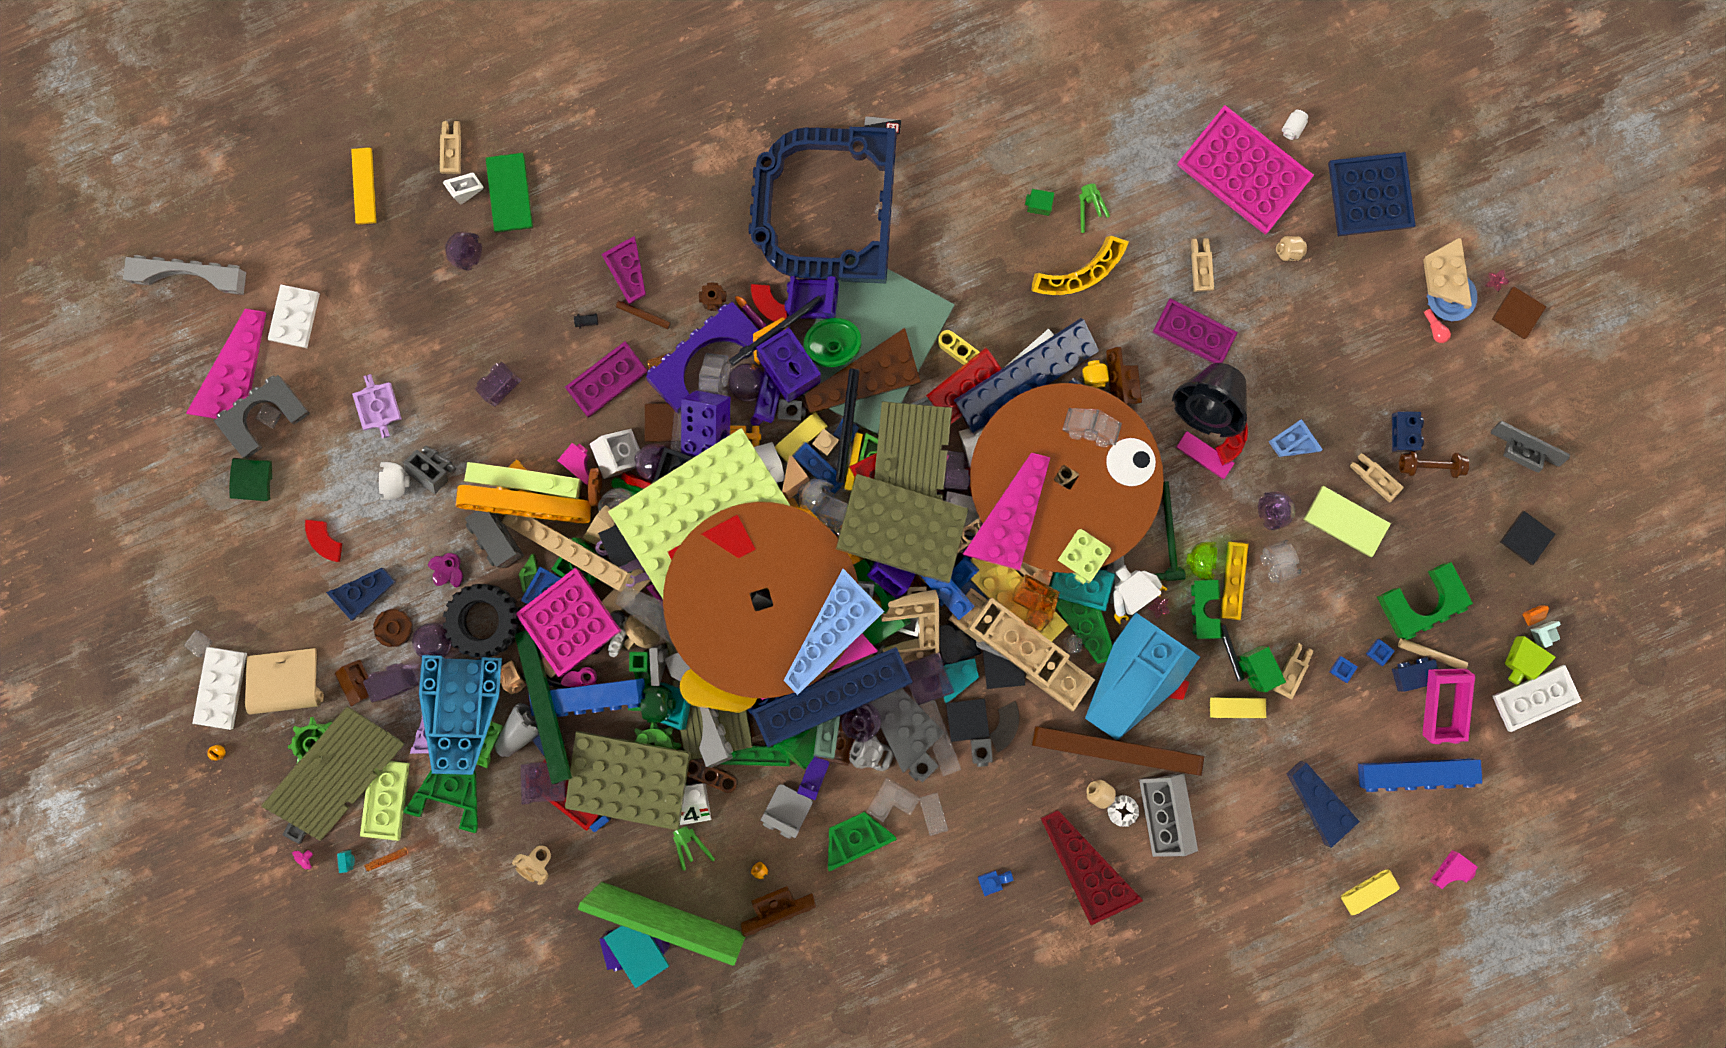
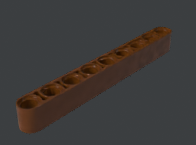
[1032,726,1205,776]

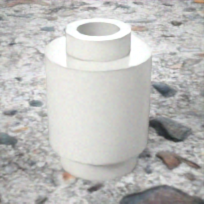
[1282,110,1308,140]

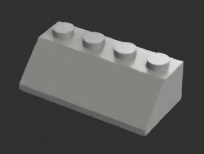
[1139,773,1198,857]

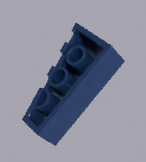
[1286,761,1360,848]

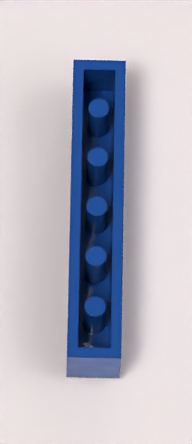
[529,678,646,717]
[1358,758,1482,792]

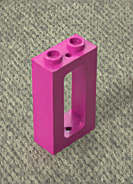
[1422,669,1475,744]

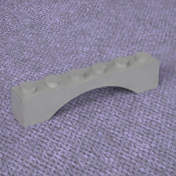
[123,255,246,295]
[665,653,733,767]

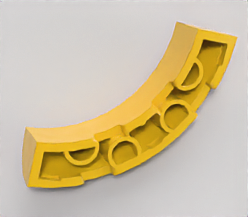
[1031,236,1129,295]

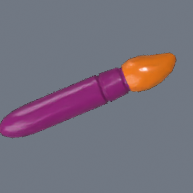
[735,296,766,329]

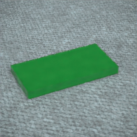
[486,153,533,233]

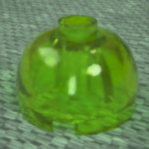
[1186,542,1217,580]

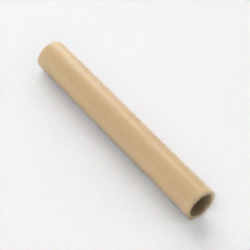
[1398,638,1468,669]

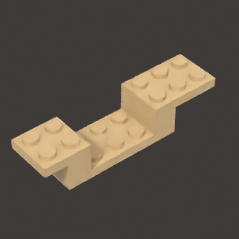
[948,588,1095,711]

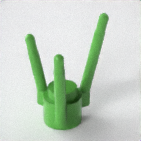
[1079,184,1110,233]
[673,826,715,870]

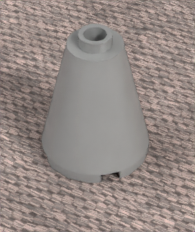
[495,703,539,757]

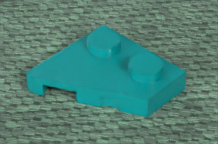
[937,658,979,703]

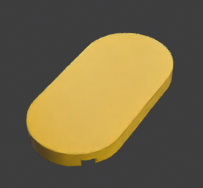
[680,669,757,713]

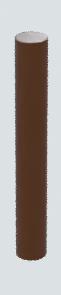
[616,300,671,329]

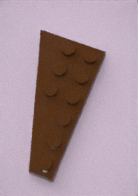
[805,328,921,414]

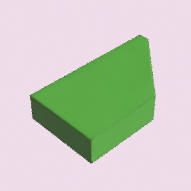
[519,554,538,593]

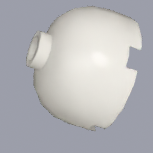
[379,462,410,500]

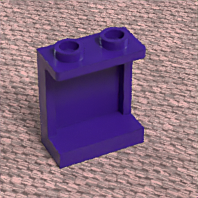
[785,276,839,319]

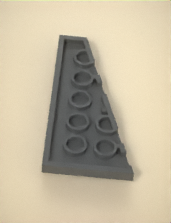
[869,689,945,773]

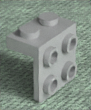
[760,784,813,839]

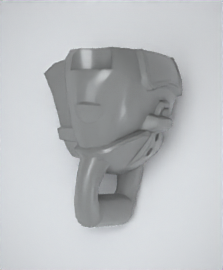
[849,732,894,771]

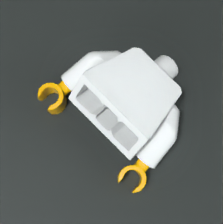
[1113,566,1167,624]

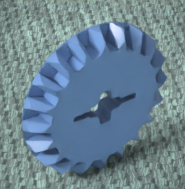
[1426,277,1477,322]

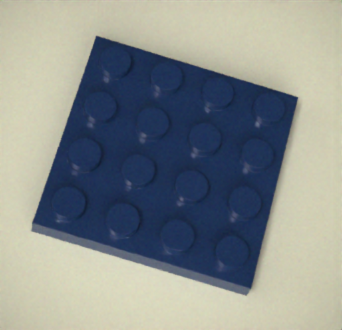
[1328,152,1416,237]

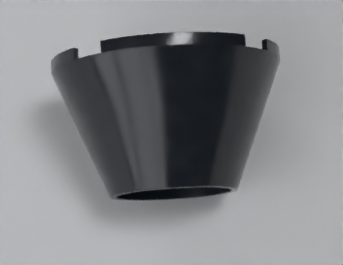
[1172,363,1247,437]

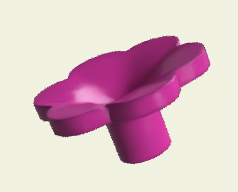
[292,850,313,870]

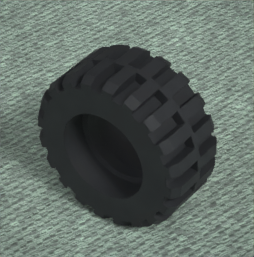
[443,584,522,658]

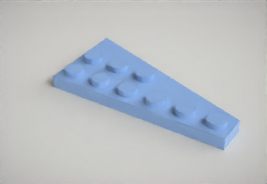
[784,569,884,695]

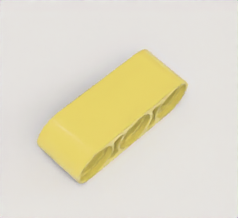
[938,330,980,365]
[775,412,828,463]
[1210,697,1266,718]
[1341,869,1400,915]

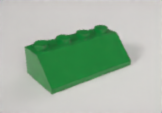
[773,726,818,770]

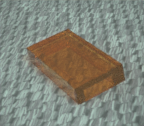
[364,847,408,872]

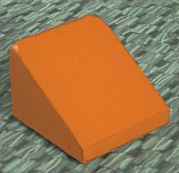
[1522,605,1549,626]

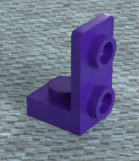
[797,756,829,800]

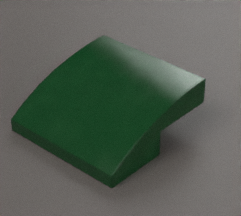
[229,458,273,501]

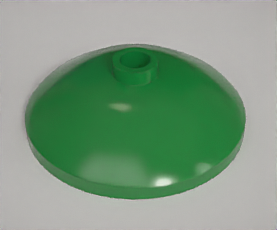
[804,318,862,367]

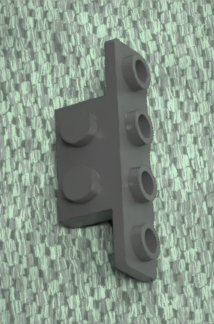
[1491,421,1570,473]

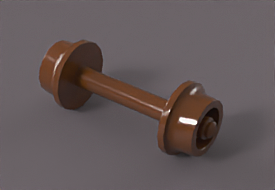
[1399,451,1469,478]

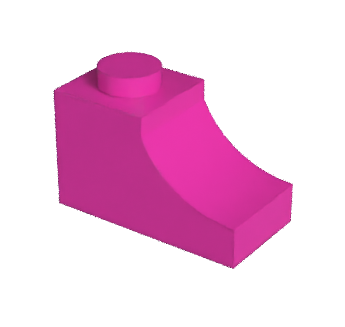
[557,443,590,485]
[1429,850,1478,889]

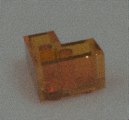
[1011,574,1060,632]

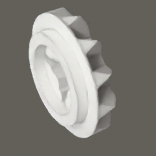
[608,627,627,657]
[1108,795,1139,827]

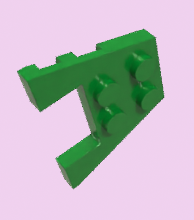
[403,770,478,833]

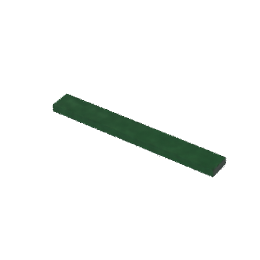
[515,630,572,784]

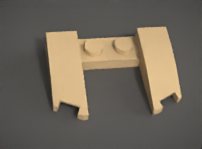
[881,590,939,664]

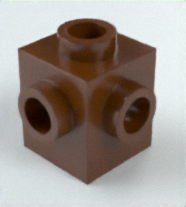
[699,282,727,311]

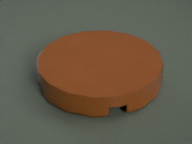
[588,468,602,506]

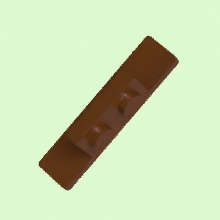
[1106,347,1142,405]
[741,886,816,937]

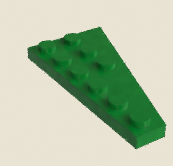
[1046,572,1113,664]

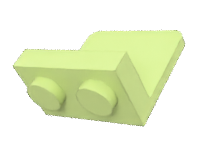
[1058,529,1111,584]

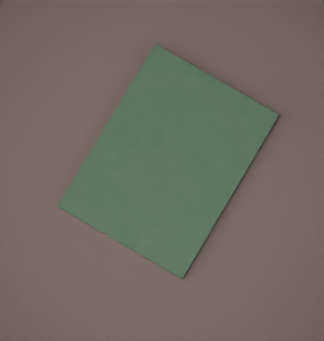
[802,257,955,435]

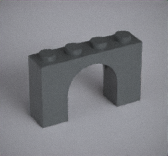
[214,375,310,459]

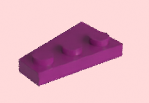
[601,236,646,304]

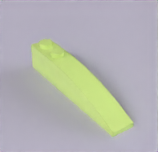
[464,462,582,499]

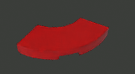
[751,284,787,322]
[1216,423,1248,466]
[621,472,653,489]
[305,519,343,562]

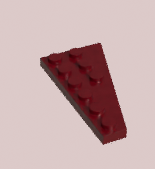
[1040,809,1143,925]

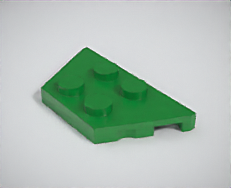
[828,811,897,872]

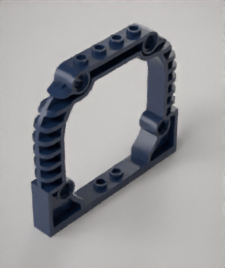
[748,127,897,284]

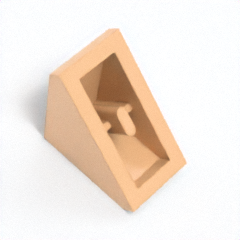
[782,456,811,499]

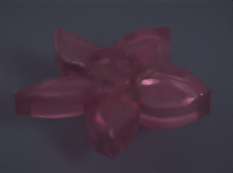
[1485,269,1509,292]
[1147,597,1170,619]

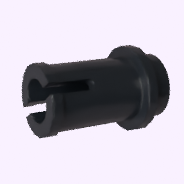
[574,313,599,329]

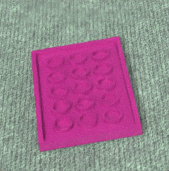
[1176,105,1314,235]

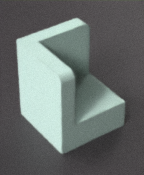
[1530,621,1561,648]

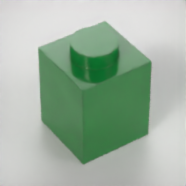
[1025,189,1054,216]

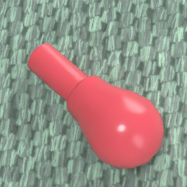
[1424,309,1451,343]

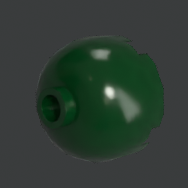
[641,684,676,723]

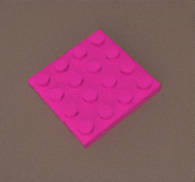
[516,568,621,677]

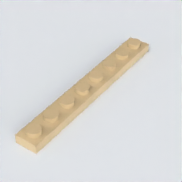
[502,514,631,592]

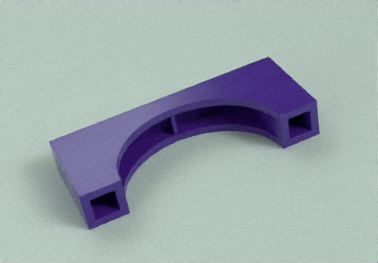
[646,302,759,414]

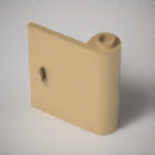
[245,648,324,715]

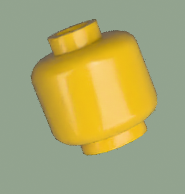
[1082,360,1109,389]

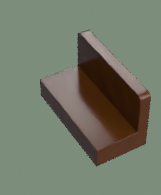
[335,659,377,707]

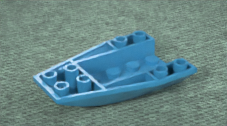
[1085,612,1200,740]
[419,655,502,775]

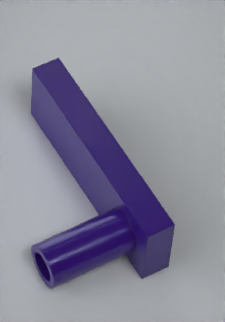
[750,369,780,426]

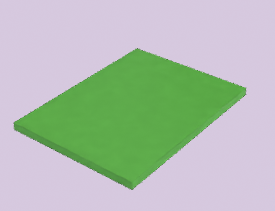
[578,881,745,966]

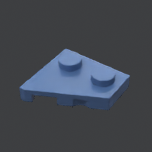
[1268,419,1323,457]

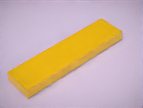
[351,148,376,225]
[1220,542,1248,620]

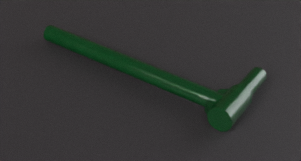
[1154,481,1186,582]

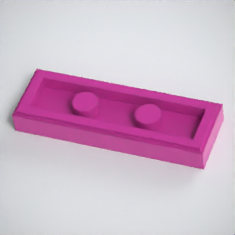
[1175,431,1235,479]

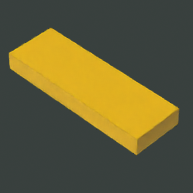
[845,433,864,492]

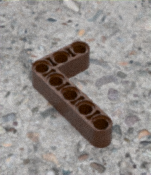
[687,758,738,793]

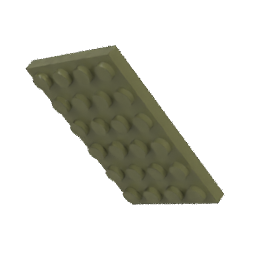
[835,474,968,583]
[565,731,691,830]

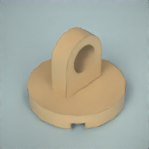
[623,614,660,650]
[512,846,551,885]

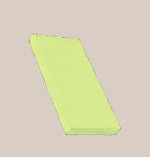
[1303,486,1391,557]
[360,761,410,841]

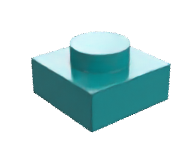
[337,850,355,873]

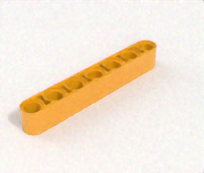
[456,485,591,524]

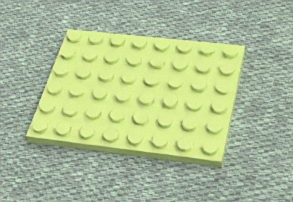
[608,428,790,599]

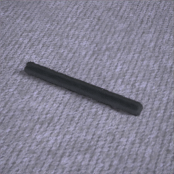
[836,368,860,483]

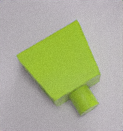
[1505,636,1556,685]

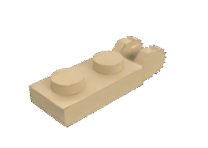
[440,121,461,174]
[1191,238,1214,292]
[1350,454,1404,502]
[1273,643,1313,699]

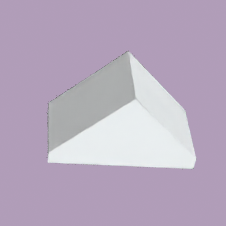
[443,173,484,205]

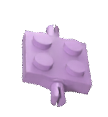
[352,374,402,438]

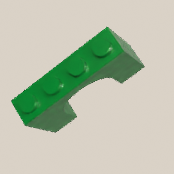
[854,558,911,646]
[1377,562,1473,640]

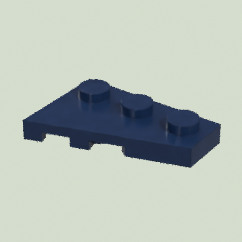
[326,568,396,621]

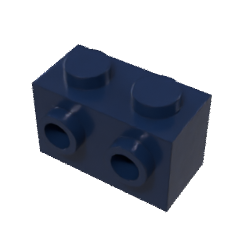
[1392,412,1424,452]

